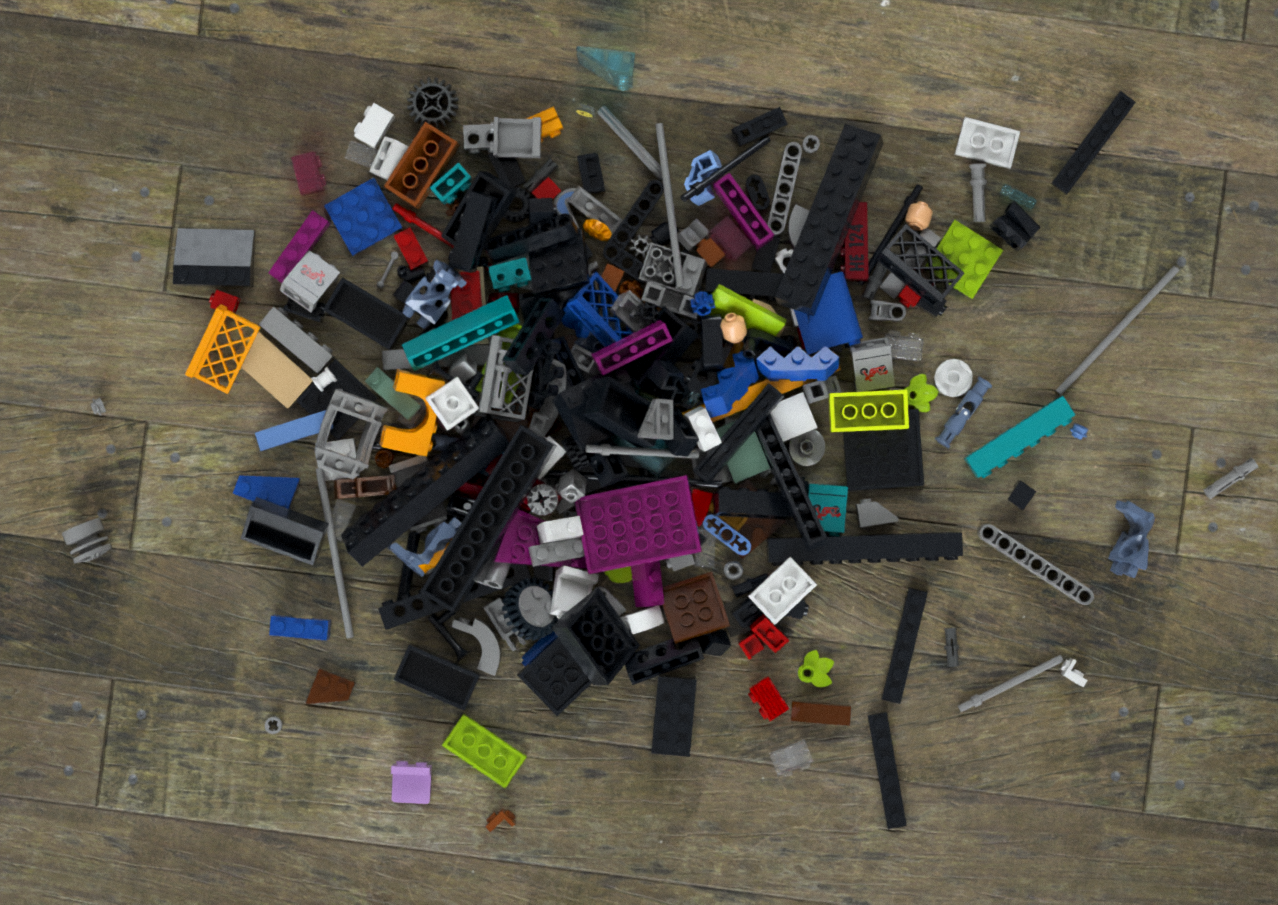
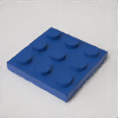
[324,178,403,256]

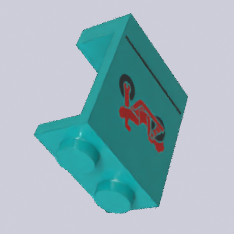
[808,484,848,536]

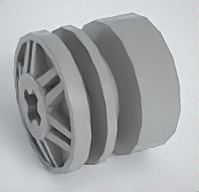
[62,518,112,564]

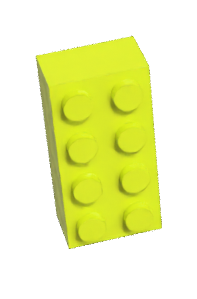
[828,390,909,433]

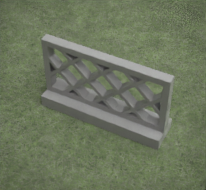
[478,335,533,420]

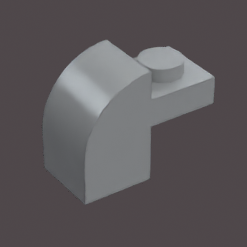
[449,350,477,385]
[802,375,842,404]

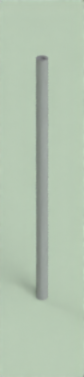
[655,123,684,289]
[1055,266,1179,396]
[315,468,354,638]

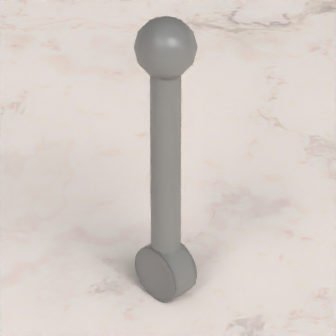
[377,252,399,289]

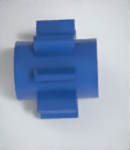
[690,291,715,316]

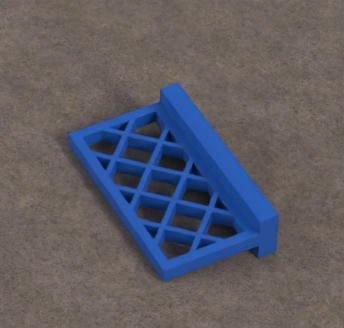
[566,272,634,347]

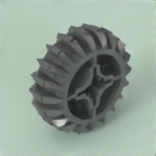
[407,77,459,129]

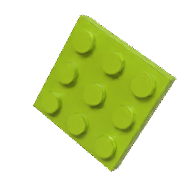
[925,220,1003,299]

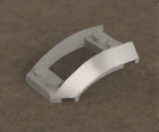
[315,389,388,479]

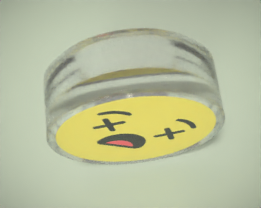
[575,103,595,117]

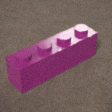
[713,173,774,250]
[268,210,331,283]
[591,320,673,375]
[631,560,664,607]

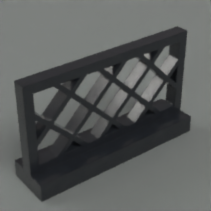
[876,224,965,309]

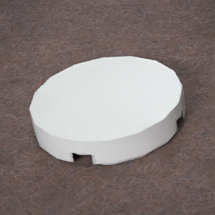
[934,359,973,397]

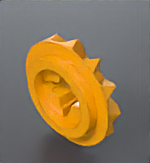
[583,219,612,241]

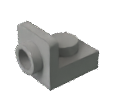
[678,219,709,251]

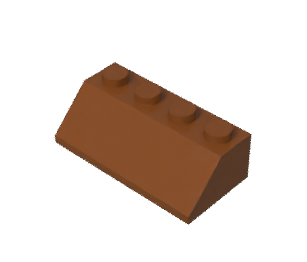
[384,122,460,210]

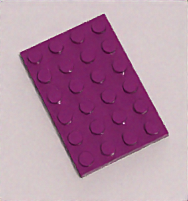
[575,475,702,574]

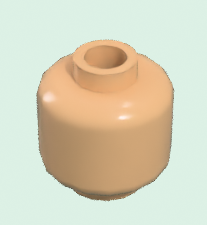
[905,201,933,232]
[720,313,747,343]

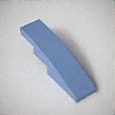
[255,410,334,451]

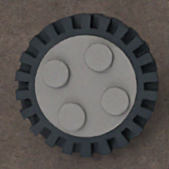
[502,578,559,640]

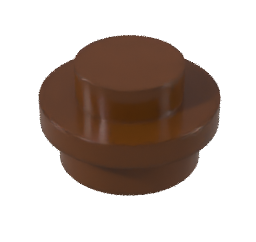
[375,450,394,469]

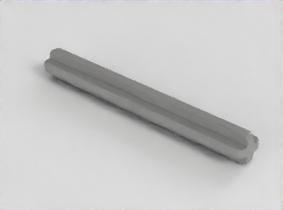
[597,106,663,181]

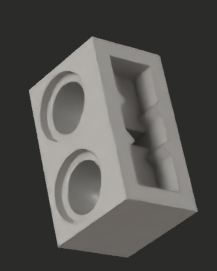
[463,124,494,154]

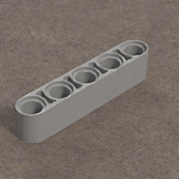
[767,142,802,236]

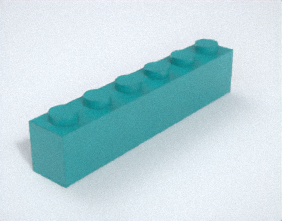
[402,295,520,371]
[964,396,1075,479]

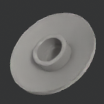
[788,429,825,466]

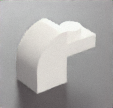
[620,605,665,634]

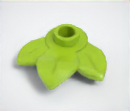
[904,374,939,412]
[798,650,834,687]

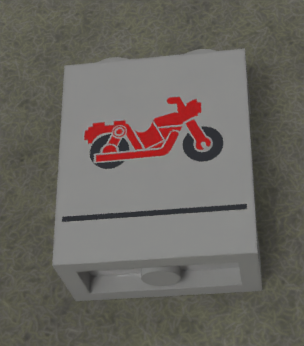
[280,250,340,312]
[849,337,895,392]

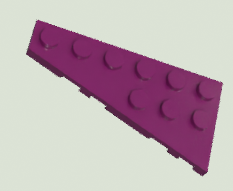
[493,510,587,569]

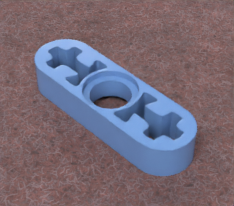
[703,514,751,555]

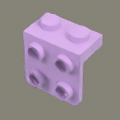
[391,761,432,804]

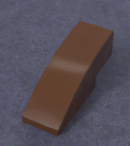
[333,475,396,499]
[791,701,851,726]

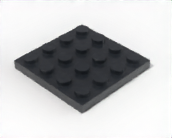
[843,409,924,491]

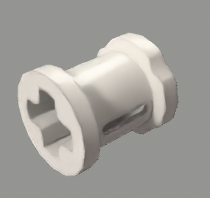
[311,367,337,392]

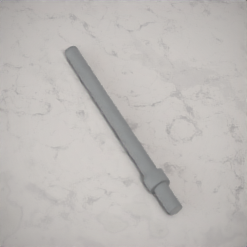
[585,444,699,459]
[958,655,1064,712]

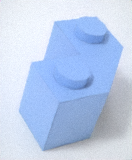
[684,150,722,206]

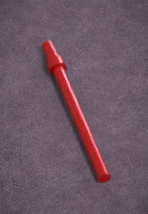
[392,203,493,271]

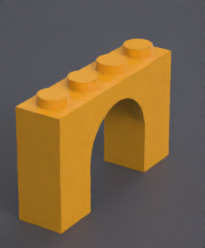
[379,369,445,457]

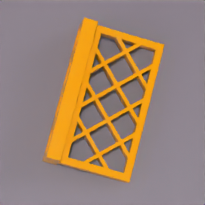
[185,304,261,394]

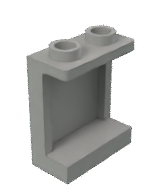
[490,117,542,159]

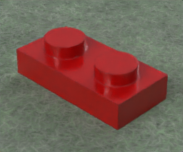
[394,227,429,270]
[749,614,790,653]

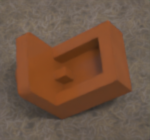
[485,808,516,832]

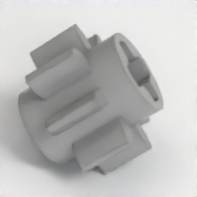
[630,234,653,258]

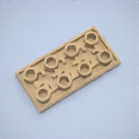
[233,332,313,409]

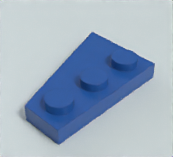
[233,476,301,509]

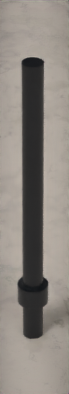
[680,136,771,202]
[856,184,923,286]

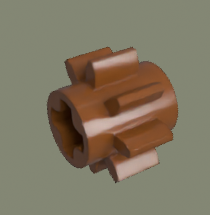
[619,279,643,299]

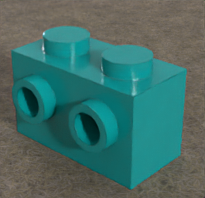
[430,162,473,205]
[488,257,532,293]

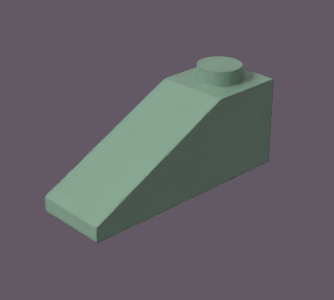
[365,367,421,421]

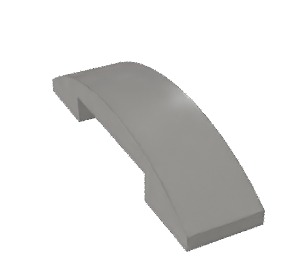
[879,228,941,299]
[529,358,566,437]

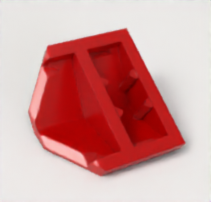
[692,489,713,527]

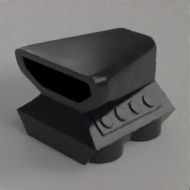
[989,200,1041,251]

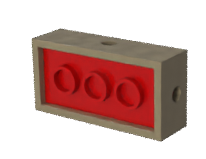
[447,267,490,346]

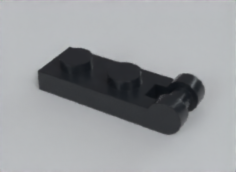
[731,107,788,147]

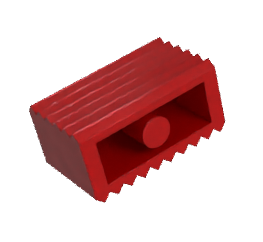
[748,676,789,721]

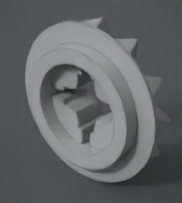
[527,484,558,515]

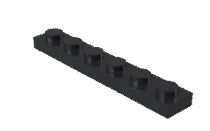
[1051,91,1136,195]
[693,383,784,484]
[881,587,928,704]
[867,712,907,829]

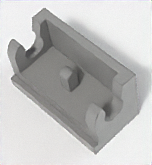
[610,290,656,333]

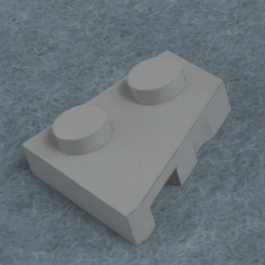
[638,399,674,440]

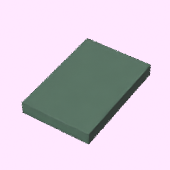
[715,419,770,483]

